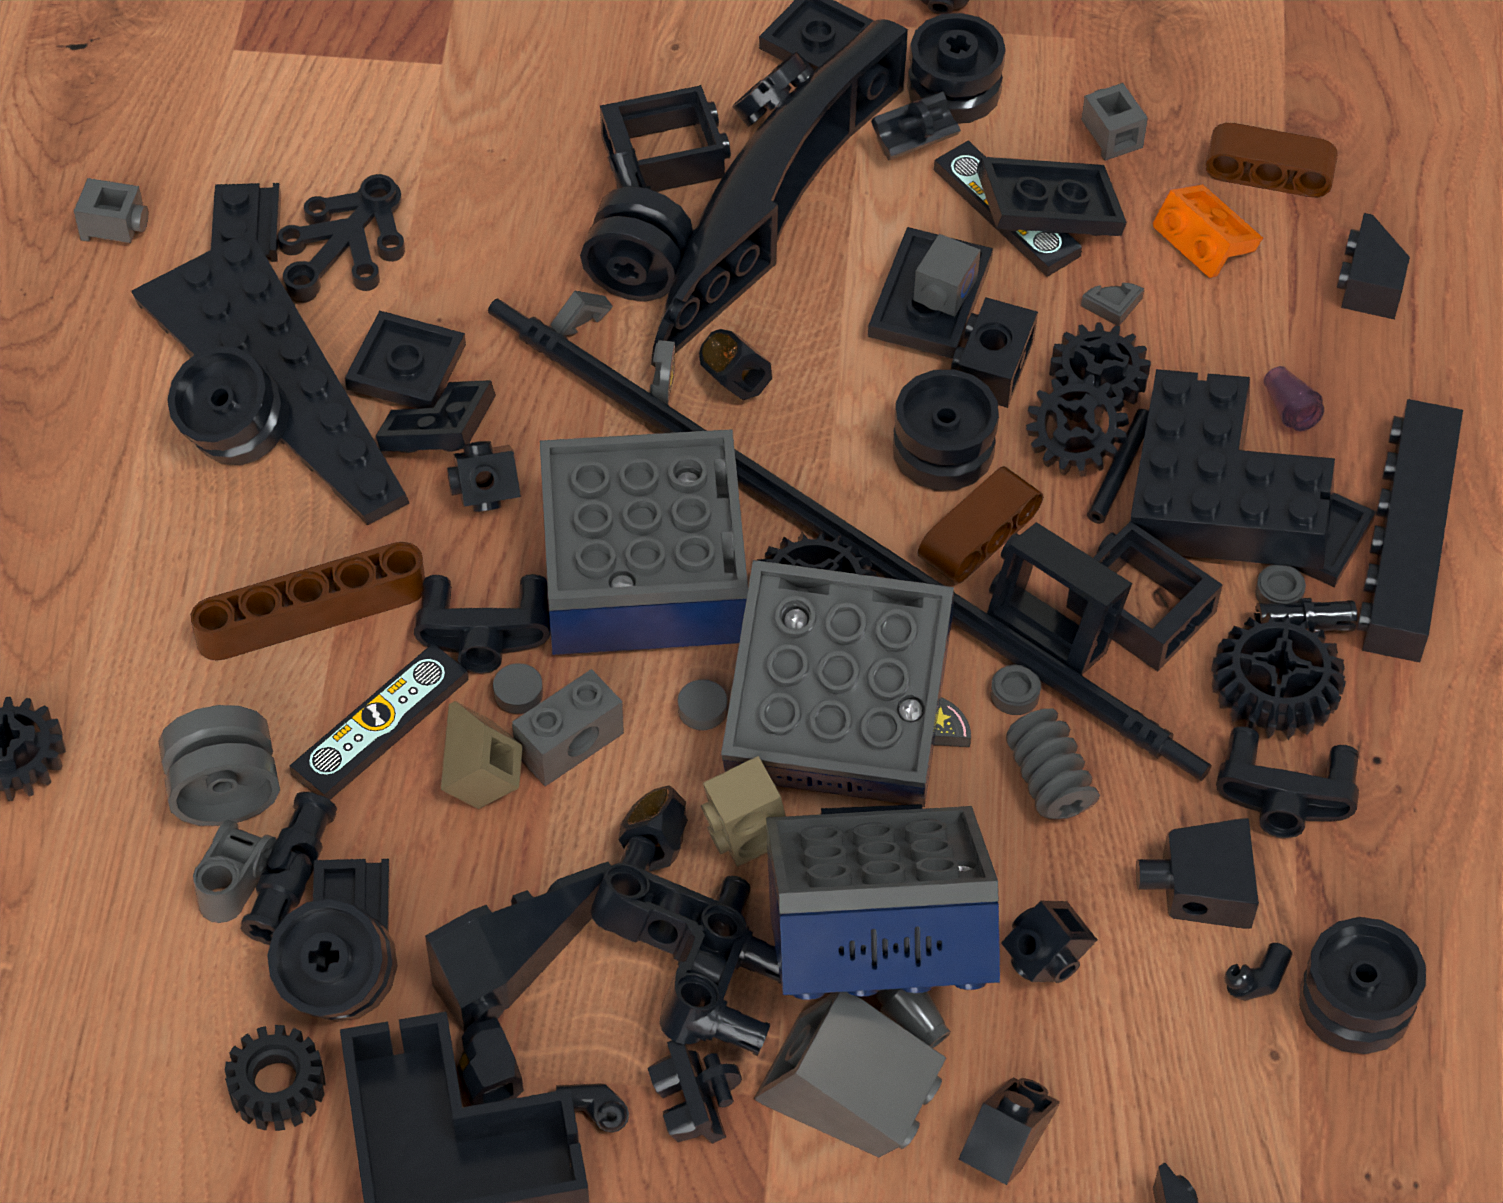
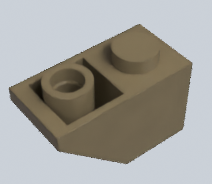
[441,701,522,809]

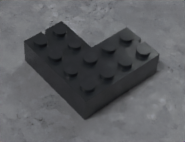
[1131,369,1335,569]
[340,1011,589,1203]

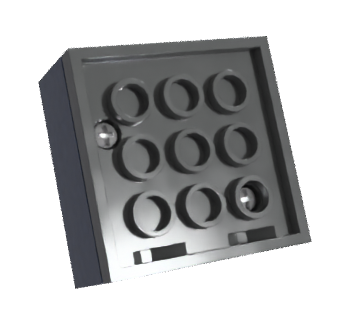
[540,429,748,655]
[721,560,954,807]
[766,806,1000,1000]

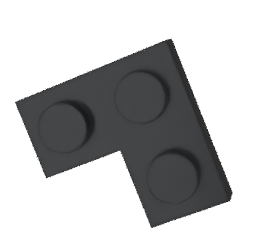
[376,380,496,453]

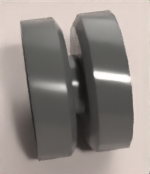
[158,705,280,826]

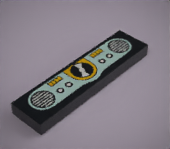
[934,140,1082,277]
[289,643,469,800]

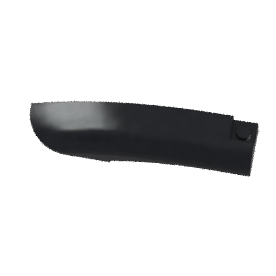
[651,19,908,367]

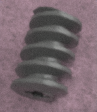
[1006,708,1100,819]

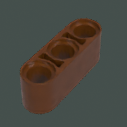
[1205,123,1338,198]
[918,466,1044,584]

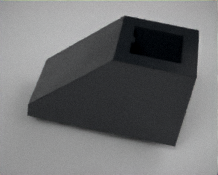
[1337,213,1410,320]
[958,1077,1060,1185]

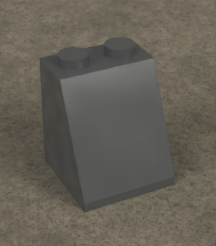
[754,992,946,1158]

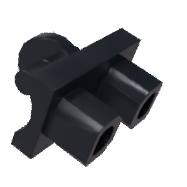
[871,92,961,161]
[648,1040,742,1144]

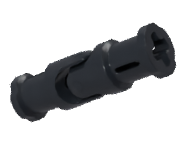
[240,791,337,945]

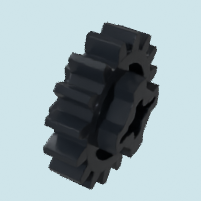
[1049,322,1151,414]
[1026,373,1129,476]
[0,697,66,801]

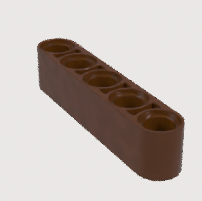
[190,542,425,661]

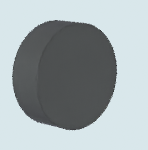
[1255,565,1306,604]
[493,663,543,714]
[991,665,1041,715]
[678,680,727,730]

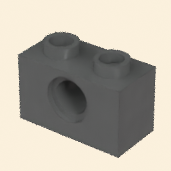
[512,669,624,787]

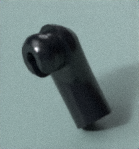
[1224,943,1293,1001]
[556,1083,629,1132]

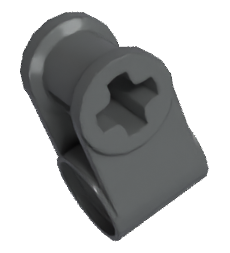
[193,820,276,923]

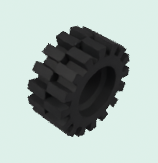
[225,1025,326,1131]

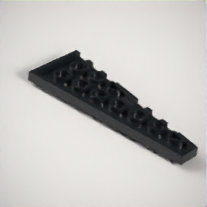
[131,230,409,525]

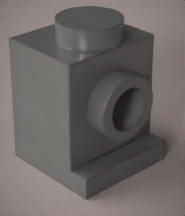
[1081,83,1148,161]
[74,178,149,243]

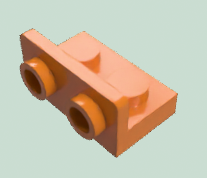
[1153,184,1263,278]

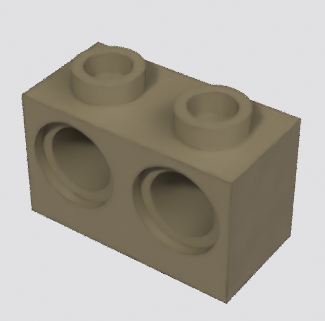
[701,756,786,867]

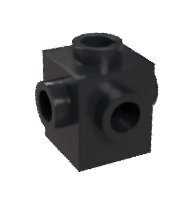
[447,441,521,512]
[1001,900,1098,983]

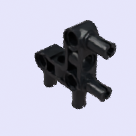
[590,836,781,1056]

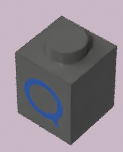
[913,234,980,317]

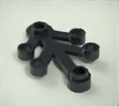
[278,174,405,303]

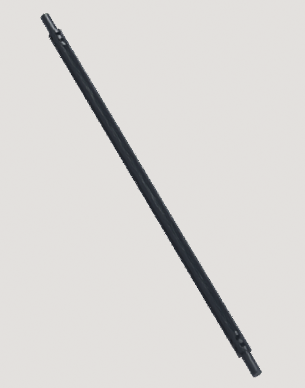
[488,298,1212,781]

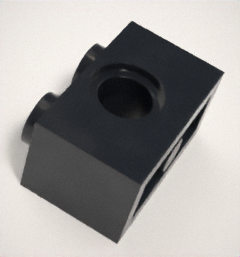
[951,297,1038,408]

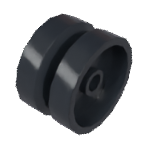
[907,13,1006,124]
[580,186,693,302]
[167,346,289,466]
[893,369,999,490]
[267,899,398,1022]
[1299,917,1426,1054]

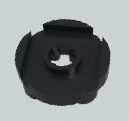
[732,51,814,127]

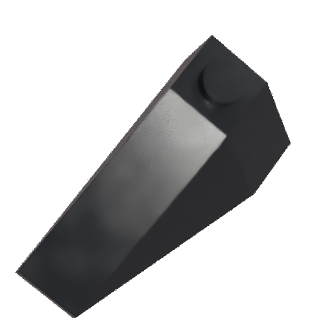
[425,861,611,1032]

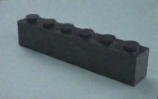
[1356,399,1463,663]

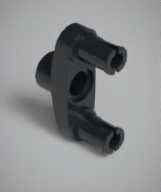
[414,574,550,674]
[1216,727,1359,838]

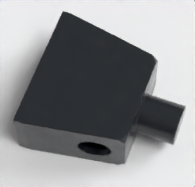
[1136,818,1259,929]

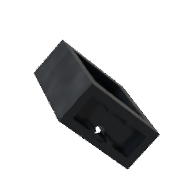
[600,85,731,192]
[1066,521,1223,672]
[987,522,1132,675]

